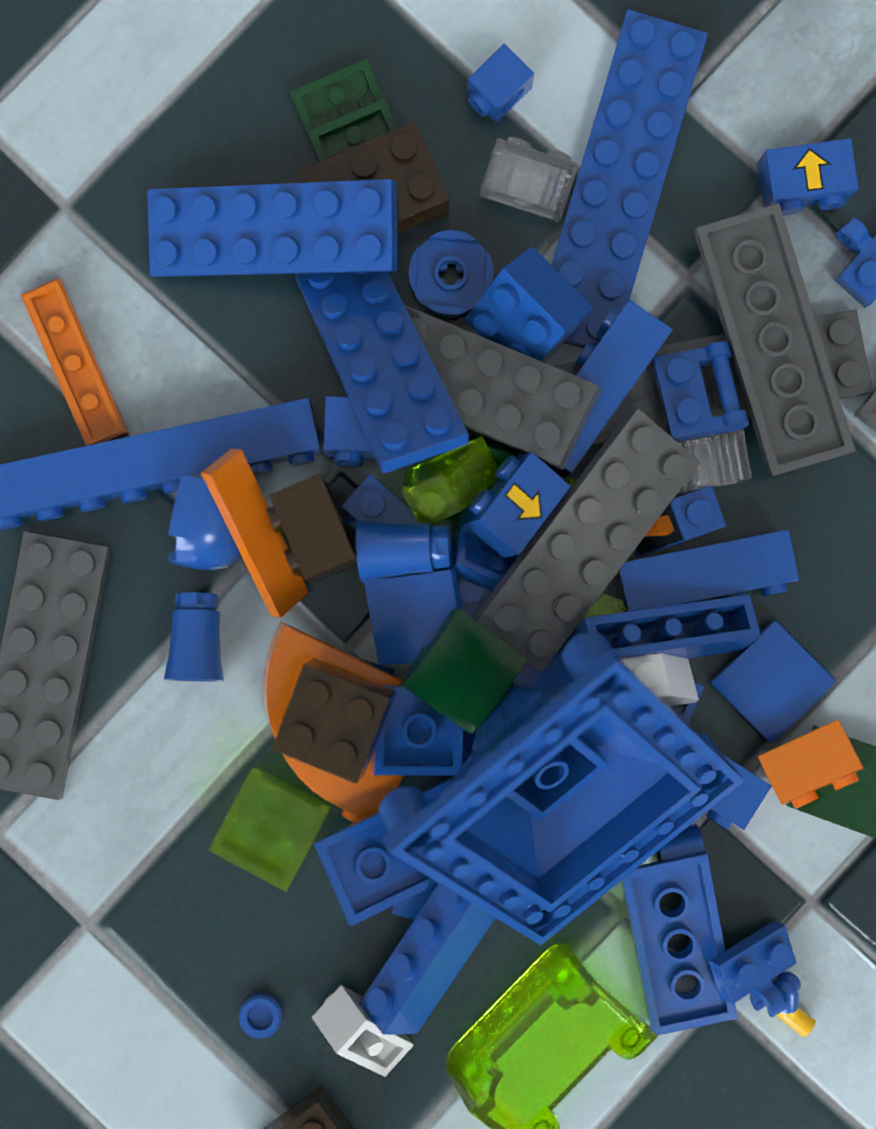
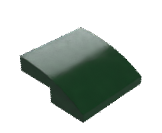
[289,59,397,162]
[400,608,527,734]
[786,725,876,838]

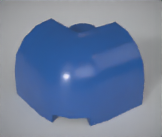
[167,475,242,571]

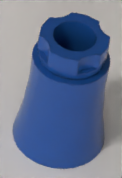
[356,520,452,583]
[163,592,224,682]

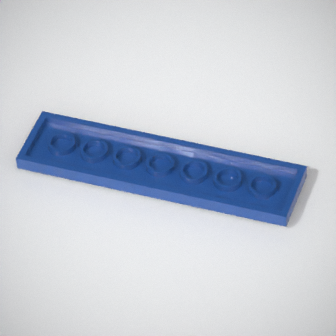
[551,9,708,349]

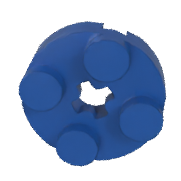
[409,230,494,318]

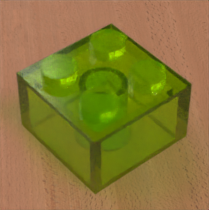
[208,766,332,892]

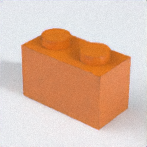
[758,719,865,809]

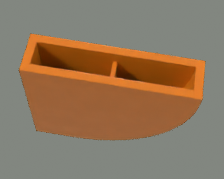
[263,621,404,822]

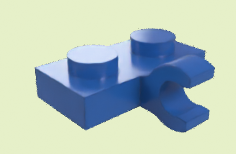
[834,217,876,308]
[709,921,797,1018]

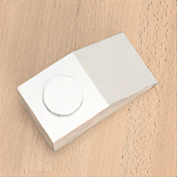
[620,653,699,707]
[312,985,414,1077]

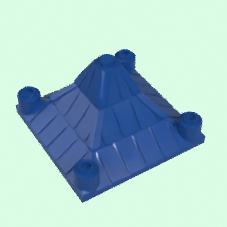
[379,632,745,945]

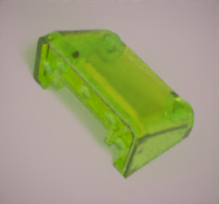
[446,943,658,1129]

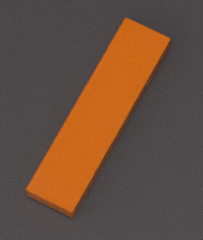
[21,278,129,446]
[201,448,309,618]

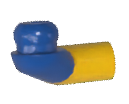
[773,971,816,1037]

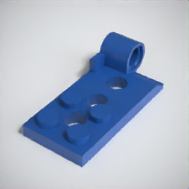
[622,823,738,1037]

